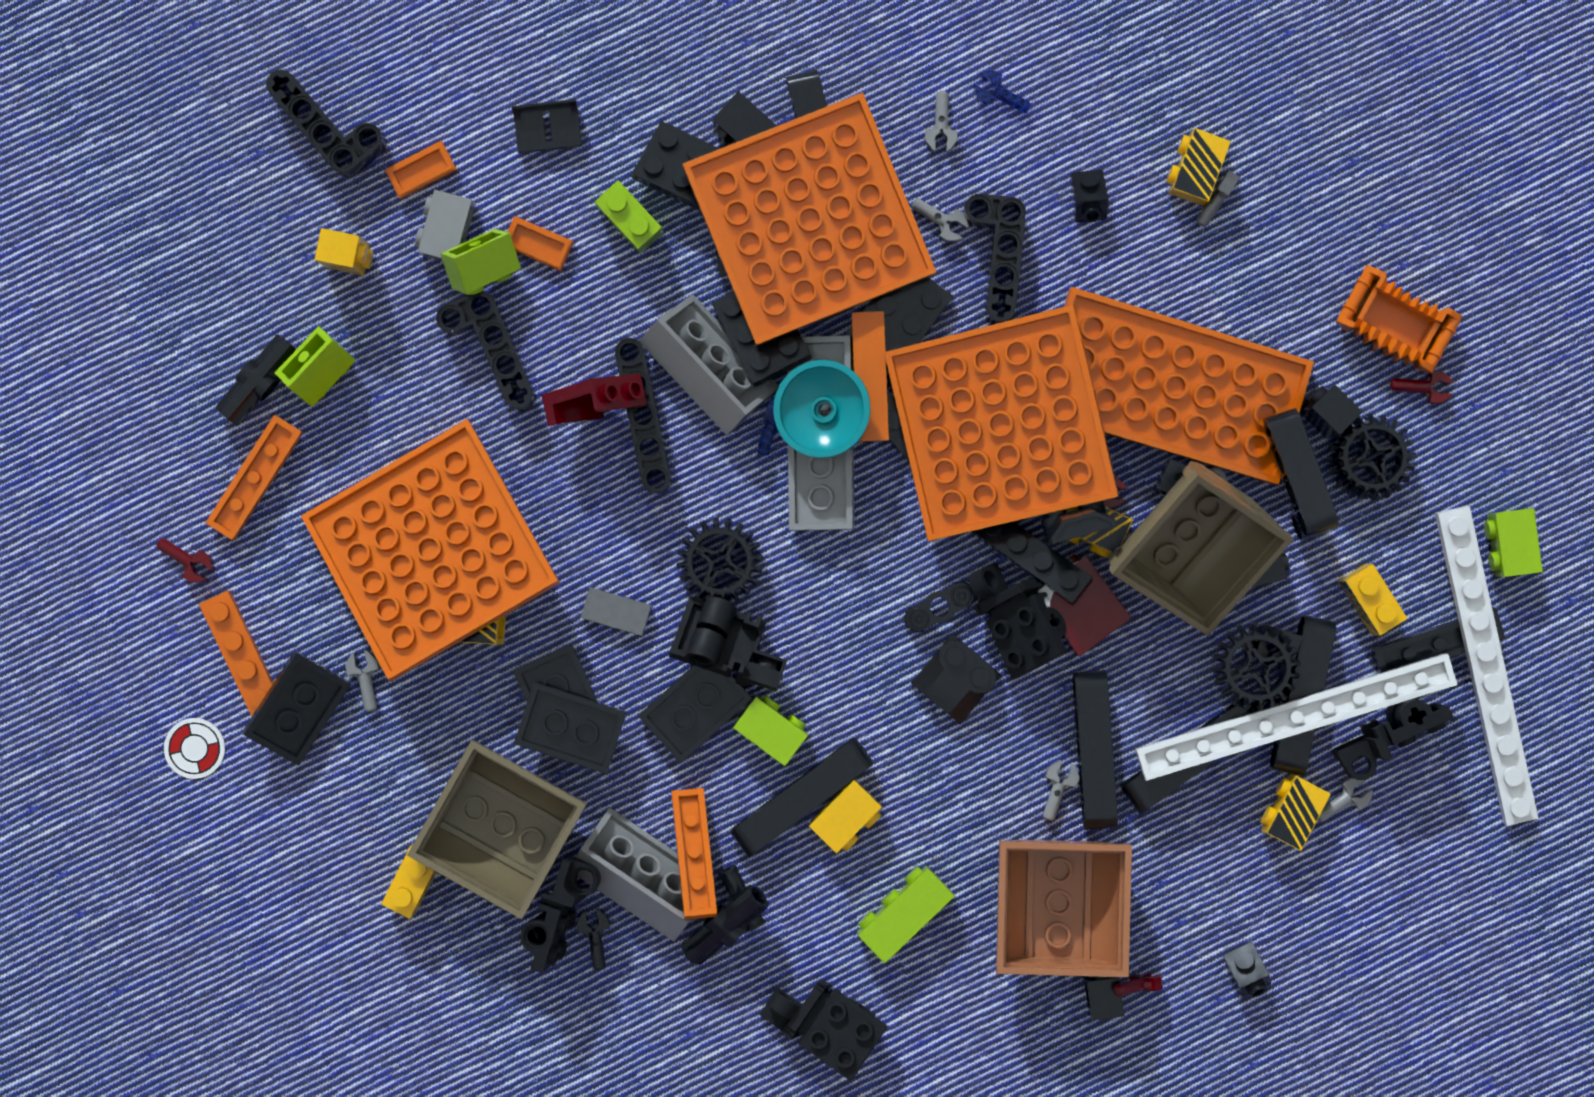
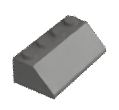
[639,294,779,435]
[576,807,716,942]

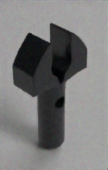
[577,908,611,970]

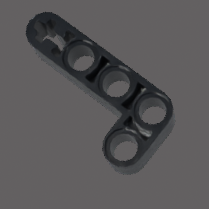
[266,70,387,178]
[963,194,1026,324]
[436,291,536,411]
[1263,408,1338,541]

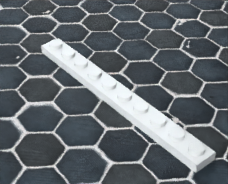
[1435,506,1539,826]
[1135,653,1458,781]

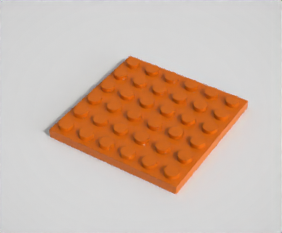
[682,92,936,346]
[884,305,1119,541]
[301,419,560,682]

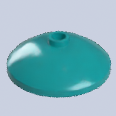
[773,360,871,458]

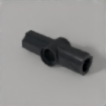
[215,334,296,426]
[681,885,769,965]

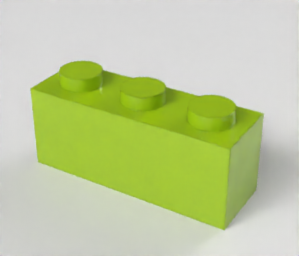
[857,865,955,964]

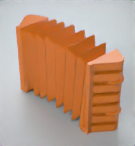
[1336,265,1462,374]

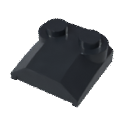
[1041,502,1117,545]
[911,634,1001,724]

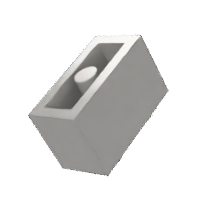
[415,189,476,261]

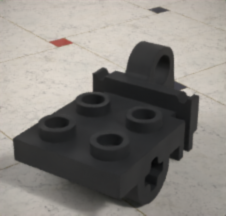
[969,562,1067,679]
[669,596,787,691]
[1331,699,1454,780]
[520,856,601,973]
[759,979,888,1081]

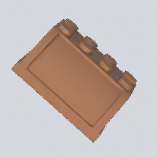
[996,840,1132,977]

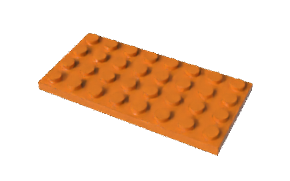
[1064,287,1314,485]

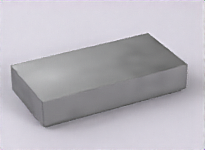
[581,587,652,636]

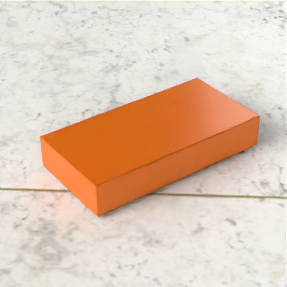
[385,140,458,199]
[507,216,574,272]

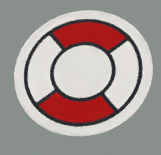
[164,718,225,779]

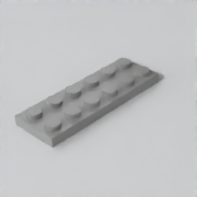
[787,336,854,530]

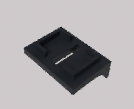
[512,99,582,153]

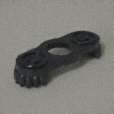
[904,581,975,633]

